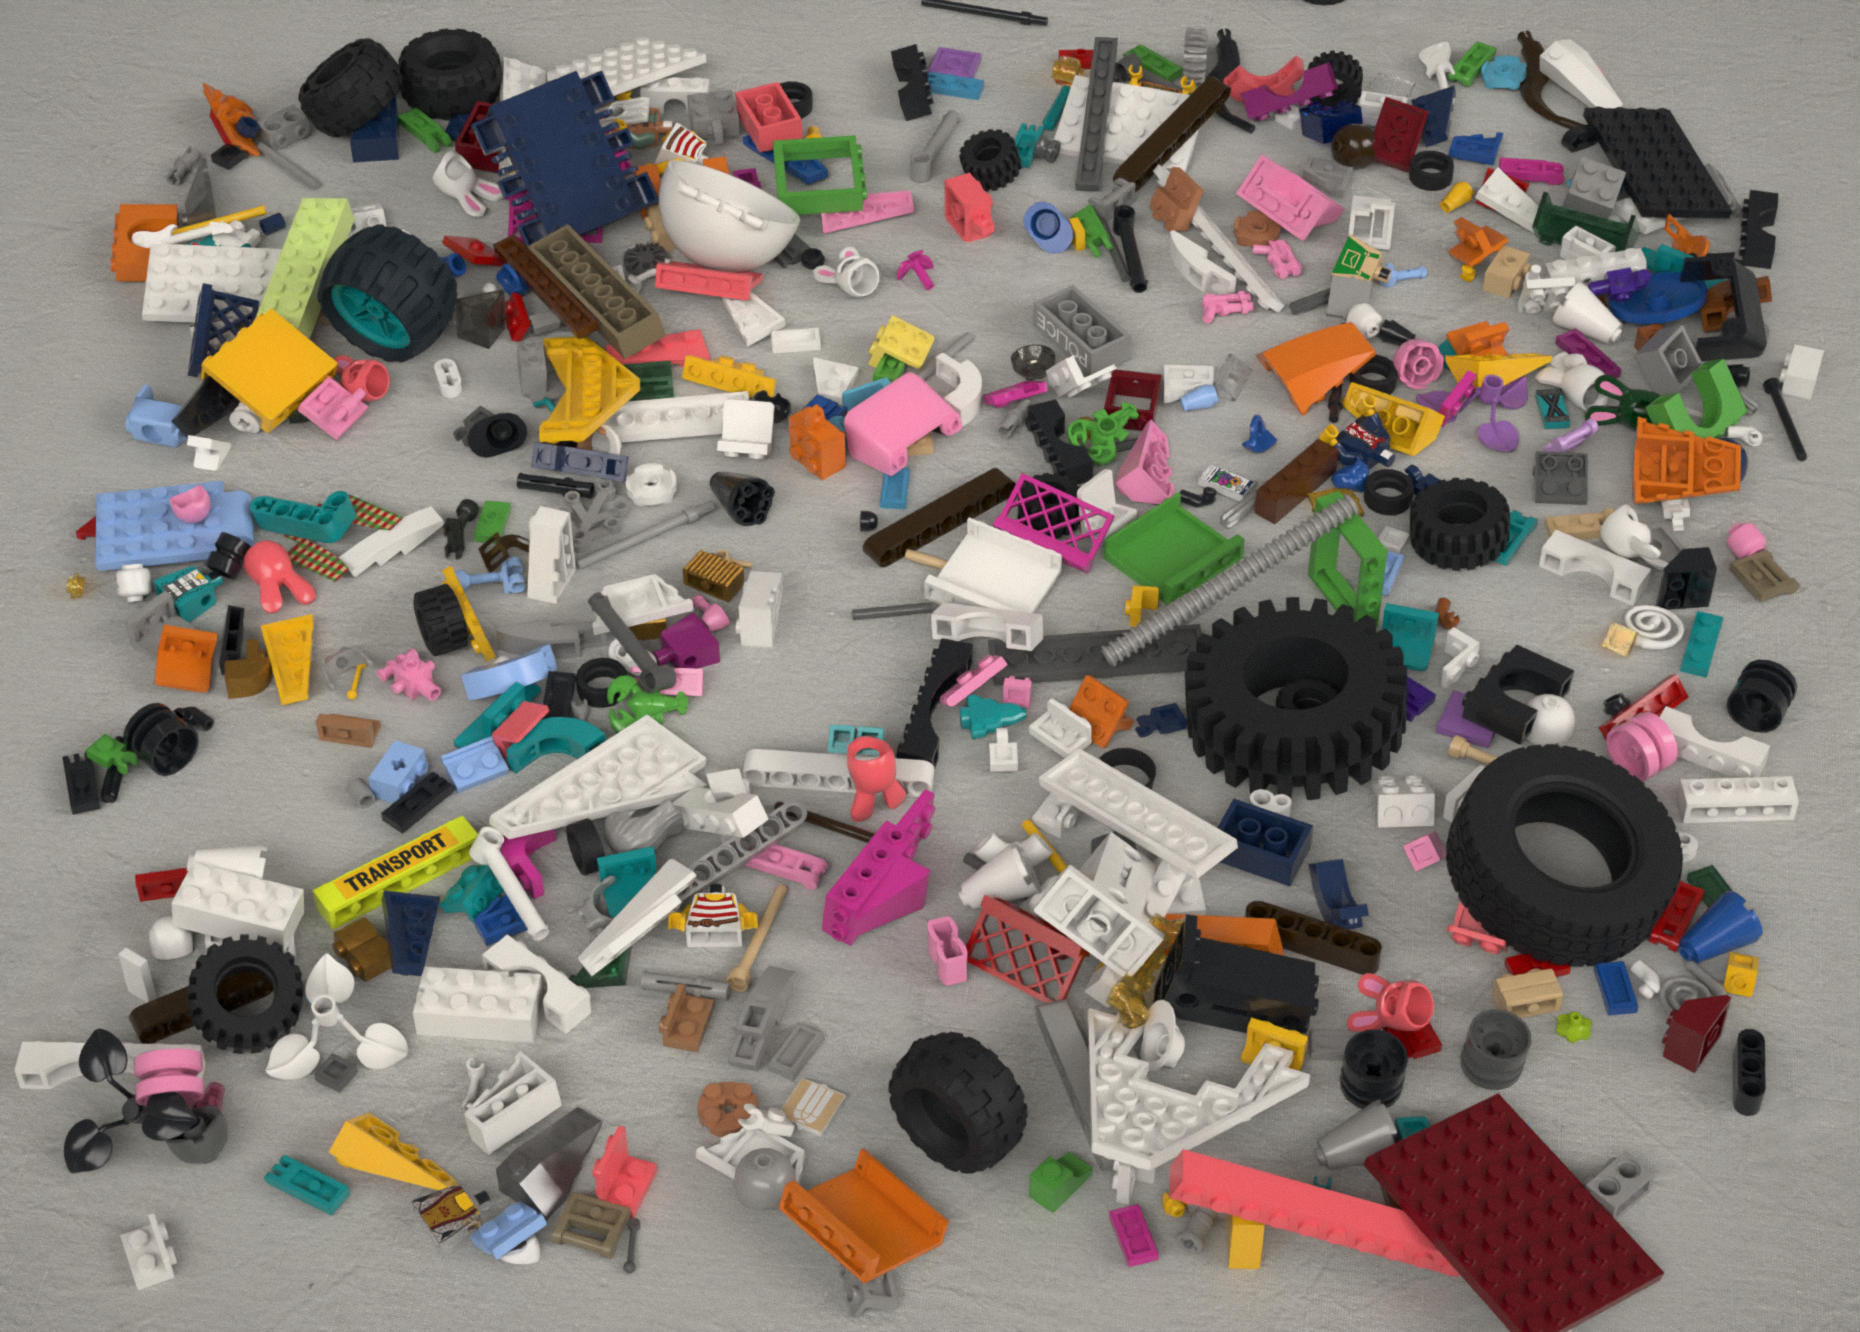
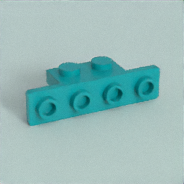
[1641,244,1725,290]
[454,682,541,749]

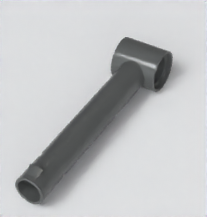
[1114,53,1192,95]
[588,592,676,693]

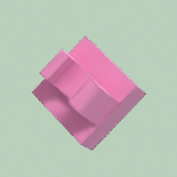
[1003,676,1032,708]

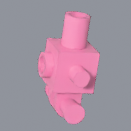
[376,648,441,701]

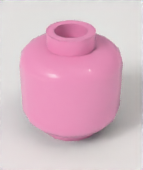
[1726,523,1766,559]

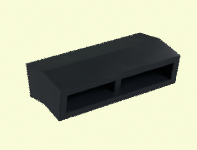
[219,605,245,675]

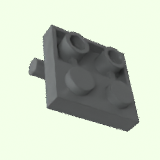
[1532,451,1588,505]

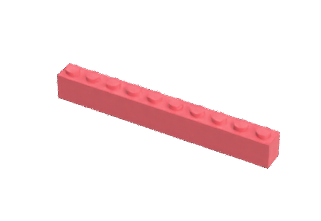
[1170,1149,1460,1277]

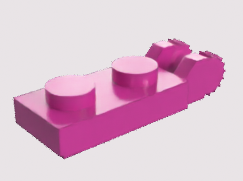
[1499,157,1564,185]

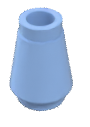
[1180,384,1218,411]

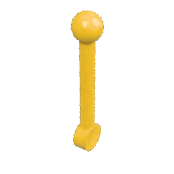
[347,664,366,700]

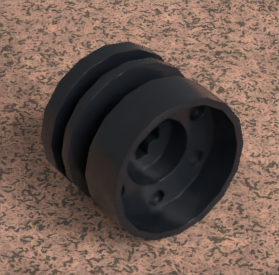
[1726,659,1797,733]
[123,703,199,776]
[1340,1030,1408,1109]

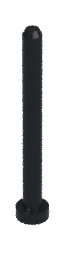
[1763,377,1807,461]

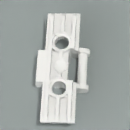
[595,97,650,136]

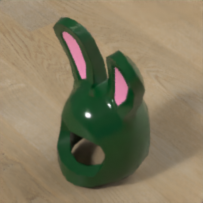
[1584,375,1661,431]

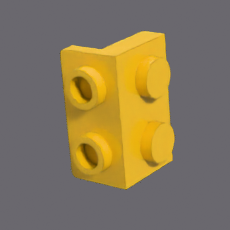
[1240,1018,1308,1071]

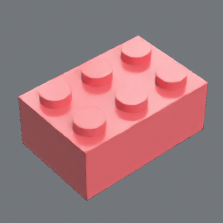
[735,82,803,152]

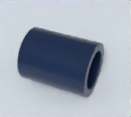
[259,212,286,236]

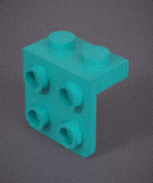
[1382,603,1439,671]
[597,846,657,918]

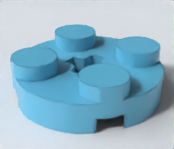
[1481,55,1527,90]

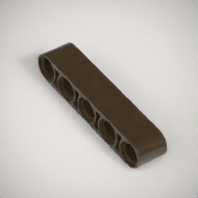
[1245,901,1382,975]
[129,972,274,1044]

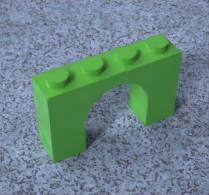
[1645,358,1748,439]

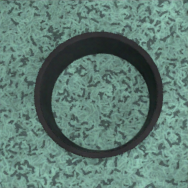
[1099,748,1156,789]

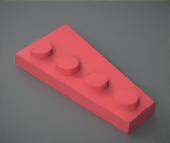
[605,329,710,368]

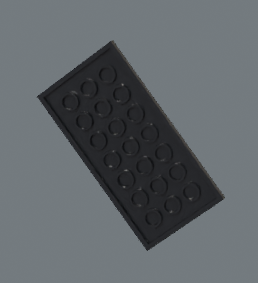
[1583,106,1732,219]

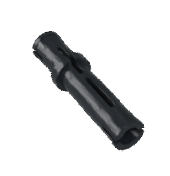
[517,473,594,499]

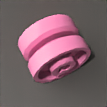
[1606,712,1678,782]
[134,1048,205,1106]

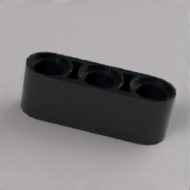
[1733,1029,1766,1116]

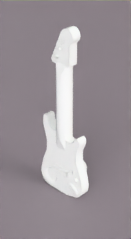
[1419,42,1455,104]
[132,222,234,248]

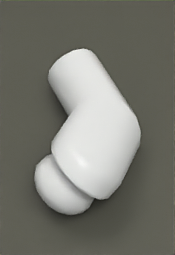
[1631,960,1660,999]

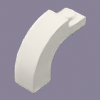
[936,353,982,427]

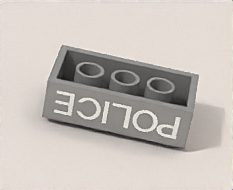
[1033,285,1131,375]

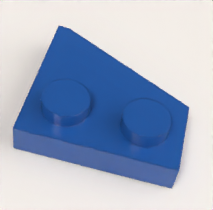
[1449,132,1503,165]
[474,894,528,946]

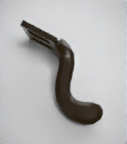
[478,532,530,573]

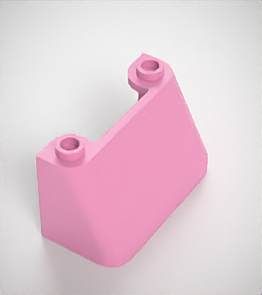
[844,372,962,476]

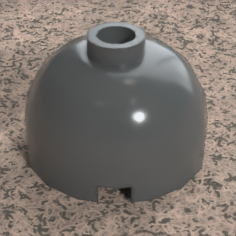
[166,1105,228,1164]

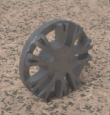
[623,242,668,276]

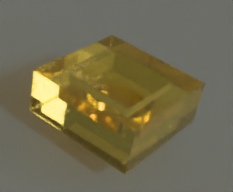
[1602,622,1639,657]

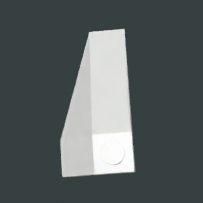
[1540,39,1623,108]

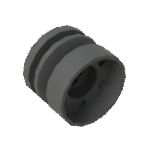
[1460,1009,1531,1090]

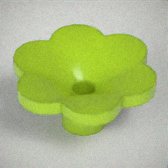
[1556,1012,1592,1043]

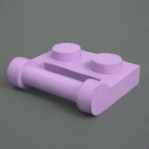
[1543,418,1599,453]

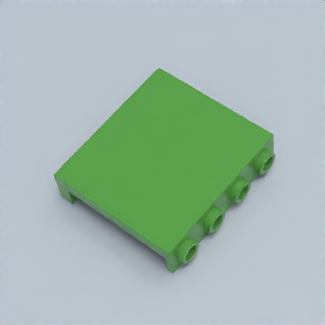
[1104,492,1245,605]

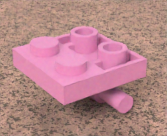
[298,377,368,440]

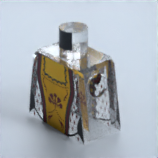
[412,1184,493,1260]

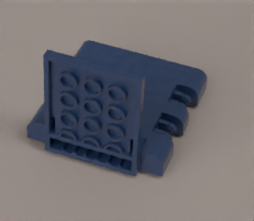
[471,71,659,249]

